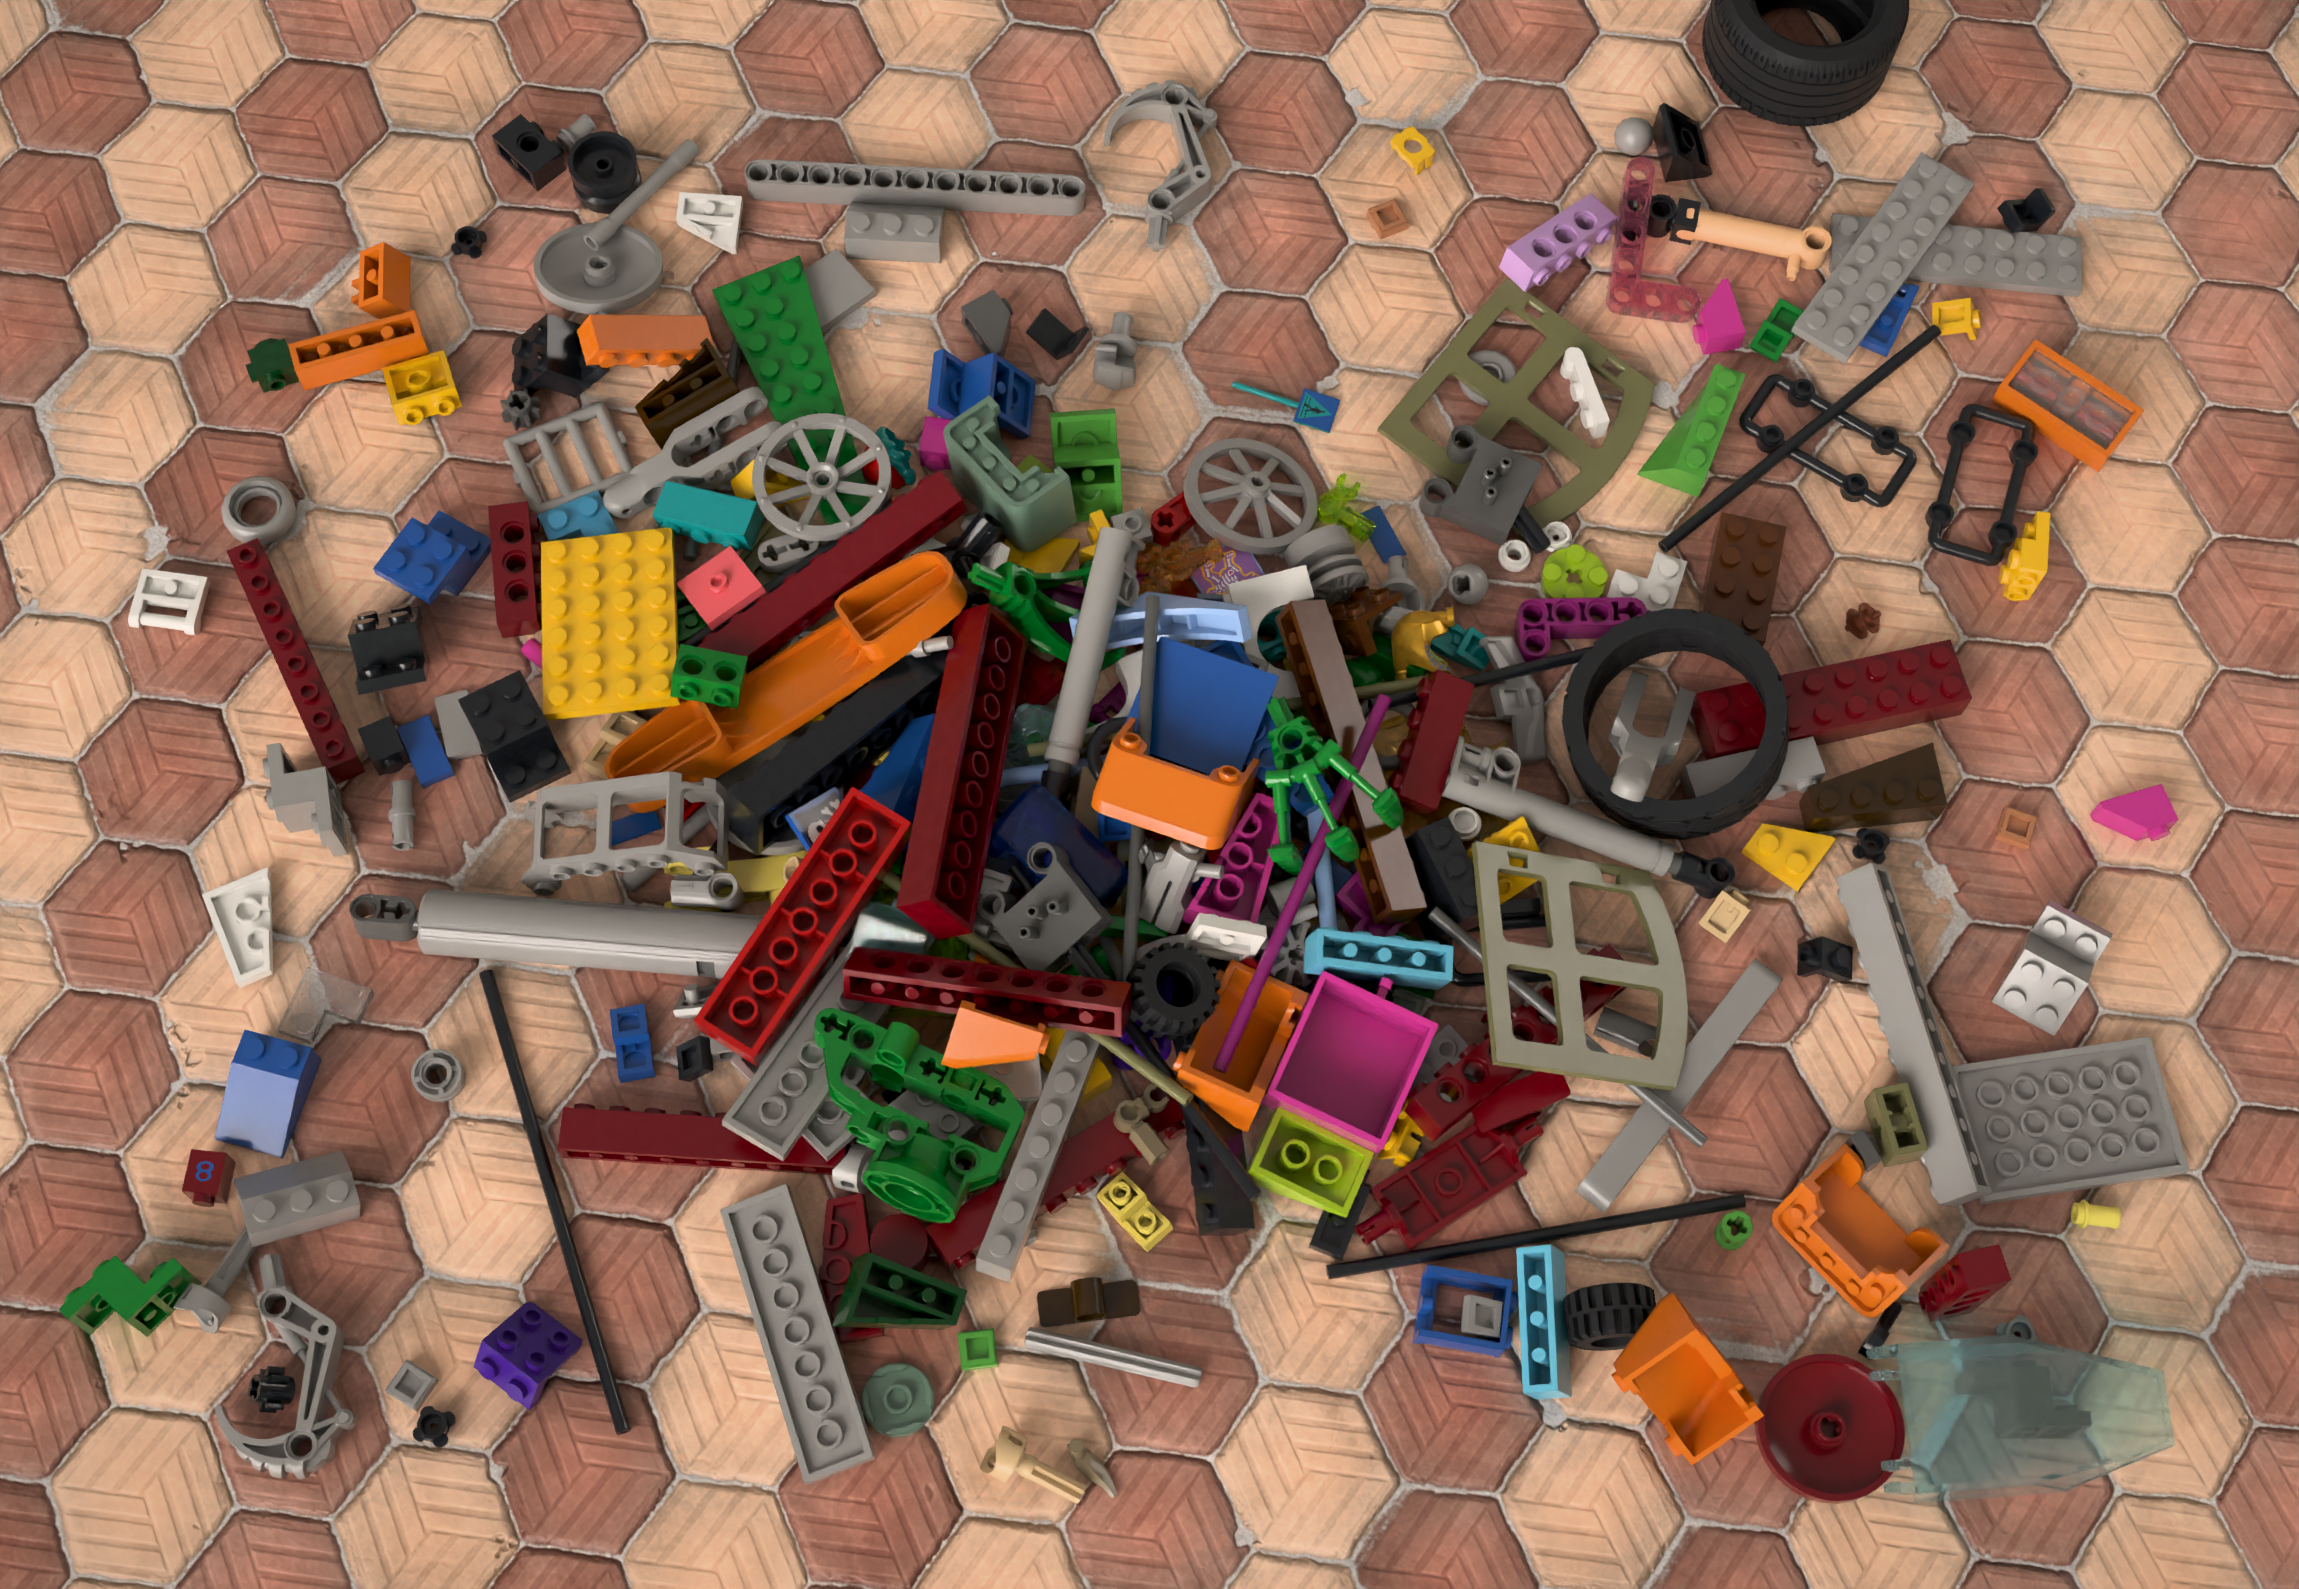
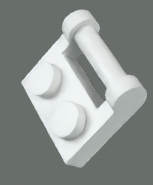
[128,568,211,636]
[1179,913,1267,962]

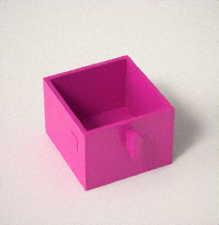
[1261,971,1439,1157]

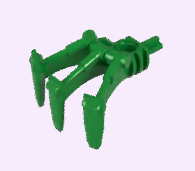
[968,559,1126,671]
[1265,696,1404,876]

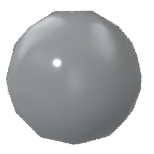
[1614,117,1654,156]
[1447,564,1489,605]

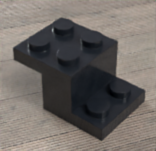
[512,311,610,398]
[348,604,430,695]
[458,670,572,803]

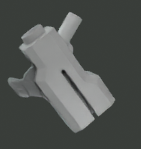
[1138,838,1225,934]

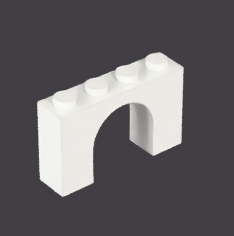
[1222,565,1314,699]

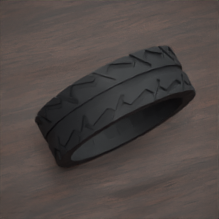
[1562,609,1789,840]

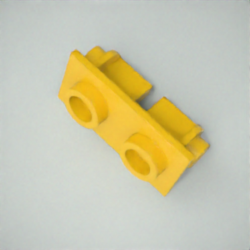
[1376,1097,1424,1169]

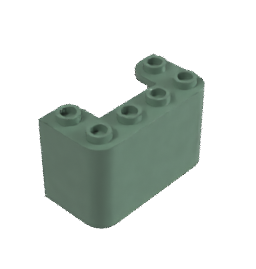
[943,395,1077,552]

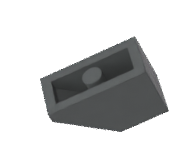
[961,289,1013,359]

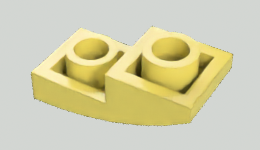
[1096,1172,1173,1252]

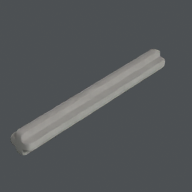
[1024,1327,1202,1388]

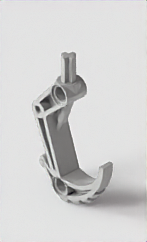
[1104,80,1217,252]
[214,1254,357,1479]

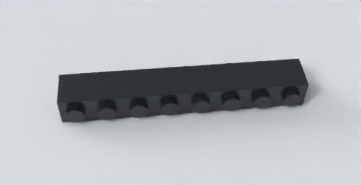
[1171,956,1255,1236]

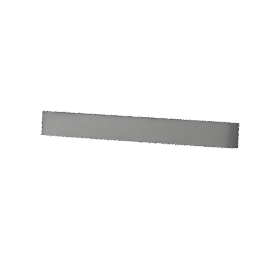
[1575,958,1783,1213]

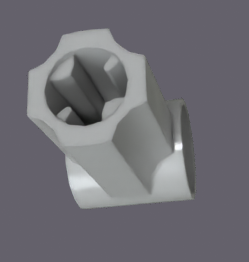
[670,872,744,912]

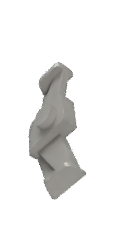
[1479,636,1547,766]

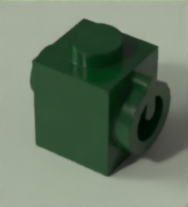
[246,338,299,393]

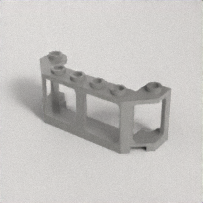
[521,771,729,896]

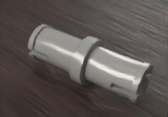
[388,780,416,851]

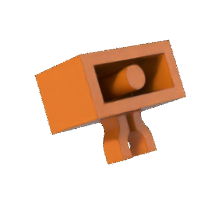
[351,242,411,319]

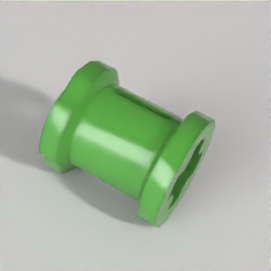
[1714,1210,1753,1250]

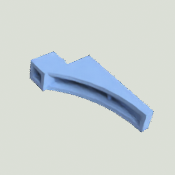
[1069,591,1252,650]

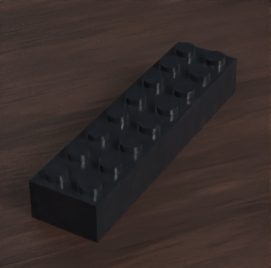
[729,650,947,855]

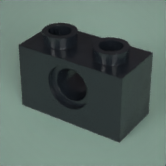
[492,114,566,191]

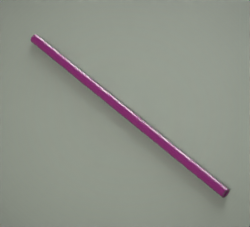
[1212,694,1391,1074]

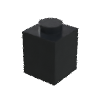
[358,716,411,776]

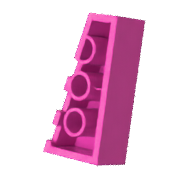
[1183,792,1279,925]

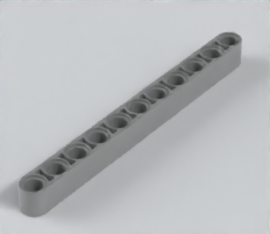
[744,159,1085,216]

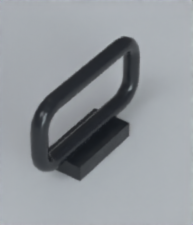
[1440,897,1576,987]

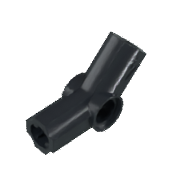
[911,511,1004,579]

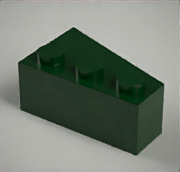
[832,1252,967,1330]

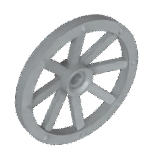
[752,413,892,541]
[1183,438,1318,554]

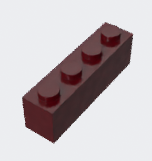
[1387,670,1474,816]

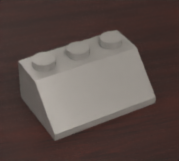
[844,202,945,263]
[233,1150,360,1247]

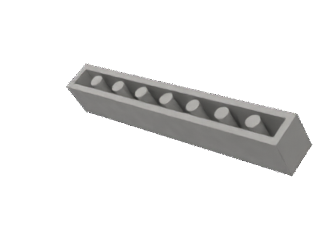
[976,1030,1102,1283]

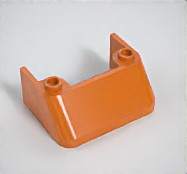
[1091,717,1260,850]

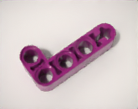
[1514,597,1647,662]

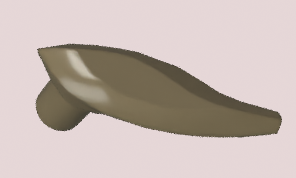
[1067,1439,1117,1499]

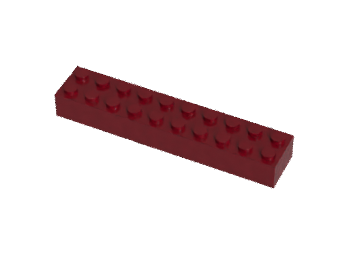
[896,603,1028,940]

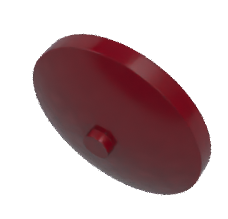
[1755,1354,1905,1504]

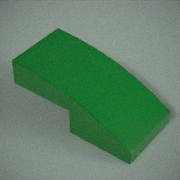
[1748,298,1804,363]

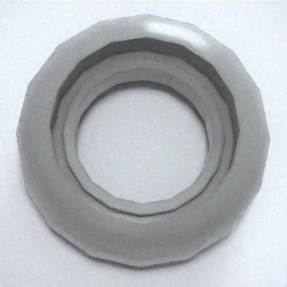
[221,476,296,545]

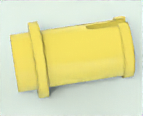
[2071,1200,2121,1229]

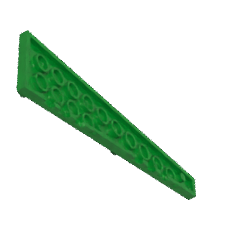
[712,255,870,525]

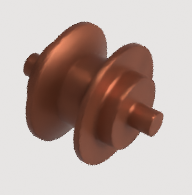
[1845,603,1881,639]

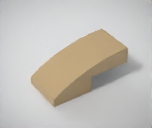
[583,711,647,780]

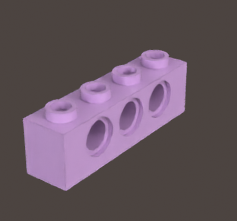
[1498,193,1617,292]

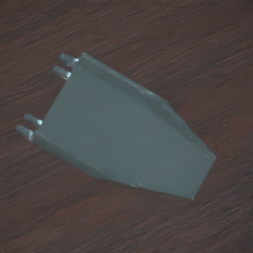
[1866,1335,2175,1503]

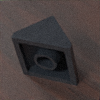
[1652,103,1712,182]

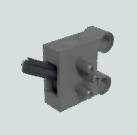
[1419,424,1551,553]

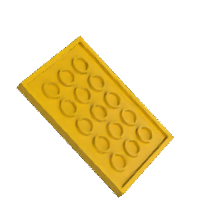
[541,528,681,721]

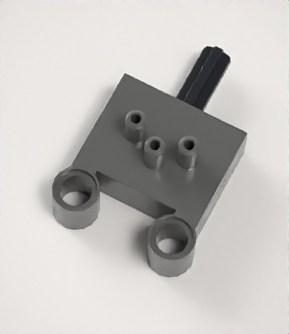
[977,842,1114,981]

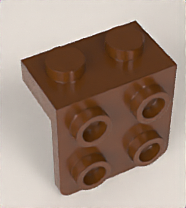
[1327,586,1403,657]

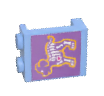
[1180,532,1265,594]

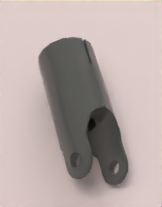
[1593,1006,1657,1058]

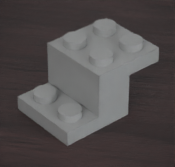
[263,743,348,857]
[1991,900,2113,1036]

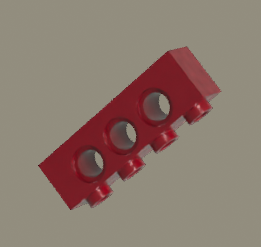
[488,501,542,638]
[1918,1244,2011,1322]

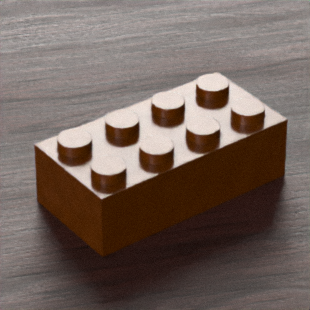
[1699,512,1787,647]

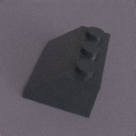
[1405,817,1479,943]

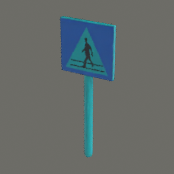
[1231,381,1340,433]

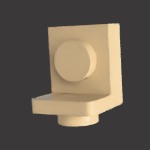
[1698,889,1752,944]

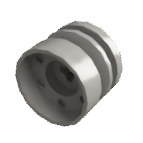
[1284,525,1369,606]

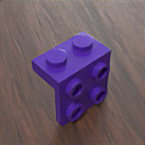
[473,1302,582,1410]

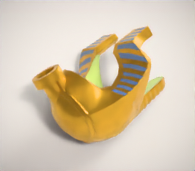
[1391,606,1455,680]

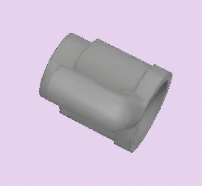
[1265,877,1318,925]

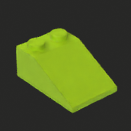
[1247,1106,1374,1218]

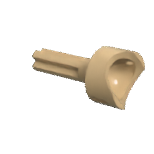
[980,1426,1086,1504]

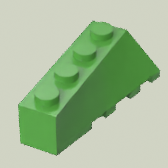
[1637,363,1746,497]

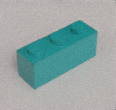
[652,481,764,551]

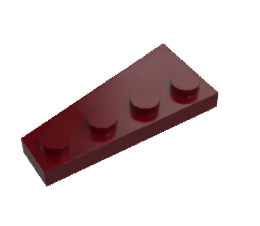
[819,1193,885,1345]

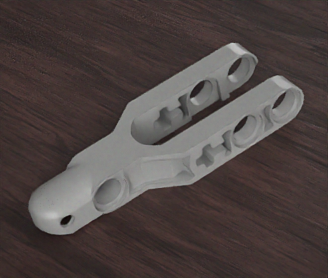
[603,387,789,519]
[1608,670,1696,802]

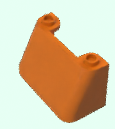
[941,952,1050,1069]
[1172,959,1309,1132]
[1772,1143,1950,1318]
[1611,1291,1764,1465]

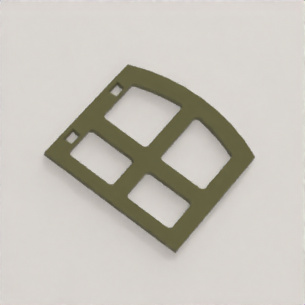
[1377,277,1654,540]
[1472,841,1688,1091]

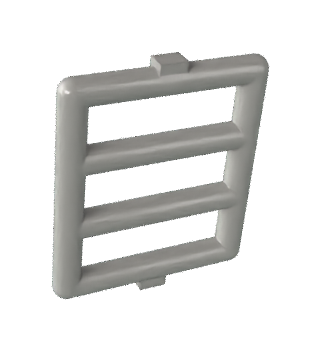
[503,402,634,515]

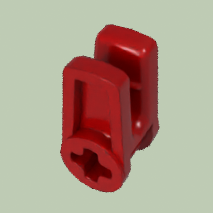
[1150,491,1200,548]

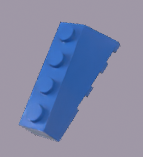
[859,713,935,851]

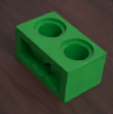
[671,644,748,709]

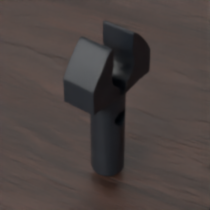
[1858,1301,1902,1360]

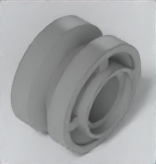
[411,1049,466,1103]

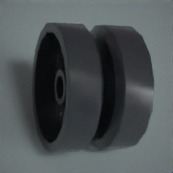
[567,131,642,214]

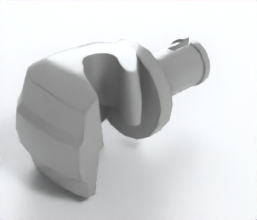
[1093,312,1137,390]
[1374,555,1425,635]

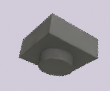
[1844,1130,1882,1174]

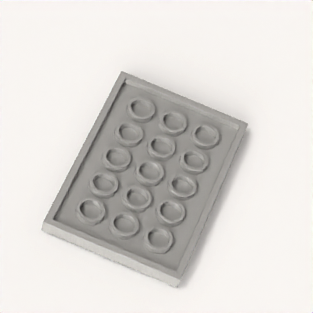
[1952,1037,2190,1205]

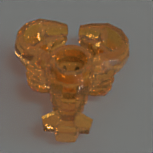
[1135,539,1224,596]

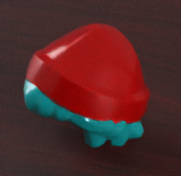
[861,426,916,490]

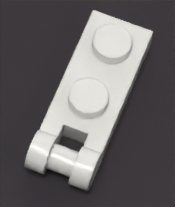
[1560,347,1610,439]

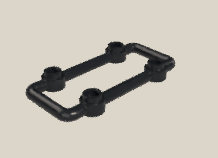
[1739,374,1917,508]
[1925,404,2038,566]

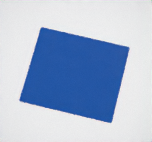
[1125,636,1279,775]

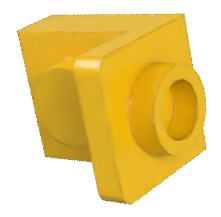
[1932,298,1982,340]

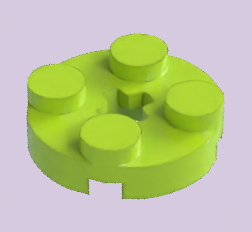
[1541,544,1608,598]

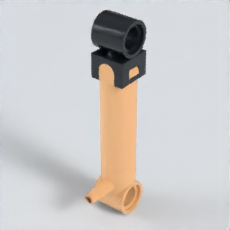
[1641,194,1832,281]

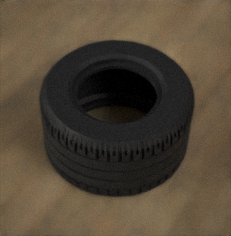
[1702,0,1909,127]

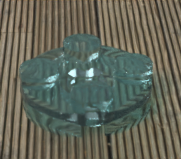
[1006,703,1055,767]

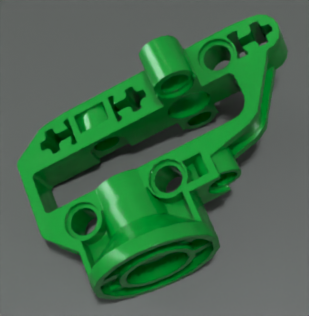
[813,1008,1025,1223]

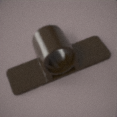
[1037,1277,1140,1327]

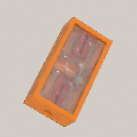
[1991,339,2144,472]

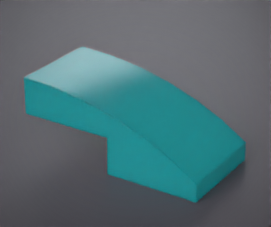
[1430,623,1490,672]

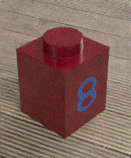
[182,1149,236,1207]

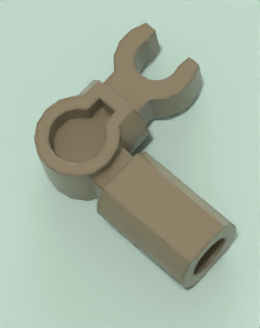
[1113,1083,1170,1166]

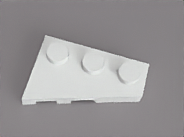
[202,867,273,988]

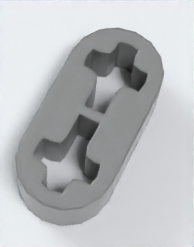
[758,534,820,573]

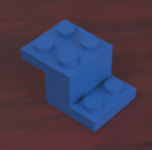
[927,349,1036,440]
[373,510,491,605]

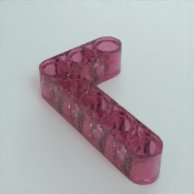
[1606,157,1701,323]

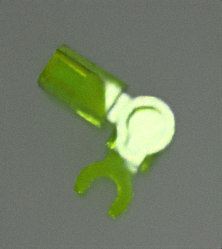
[1317,473,1376,543]

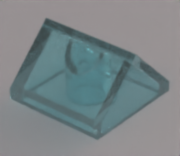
[847,899,932,960]

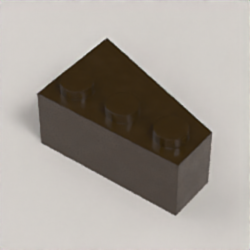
[635,338,740,450]

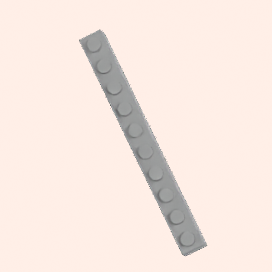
[1836,862,1992,1207]

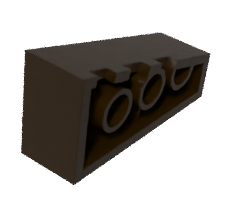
[1799,743,1948,833]

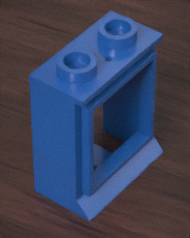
[1412,1265,1517,1358]

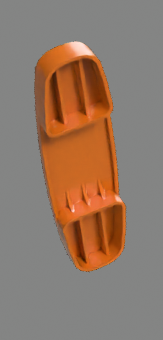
[604,551,967,813]

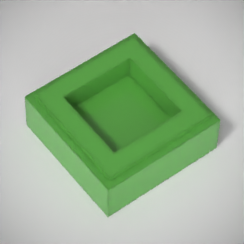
[958,1328,998,1371]

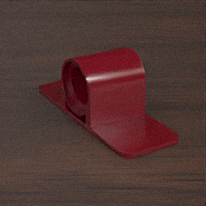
[1471,1071,1571,1133]

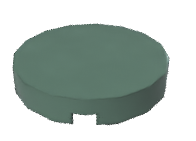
[862,1363,935,1438]

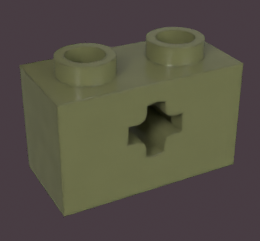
[1864,1082,1928,1167]

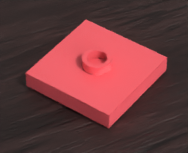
[676,546,766,631]

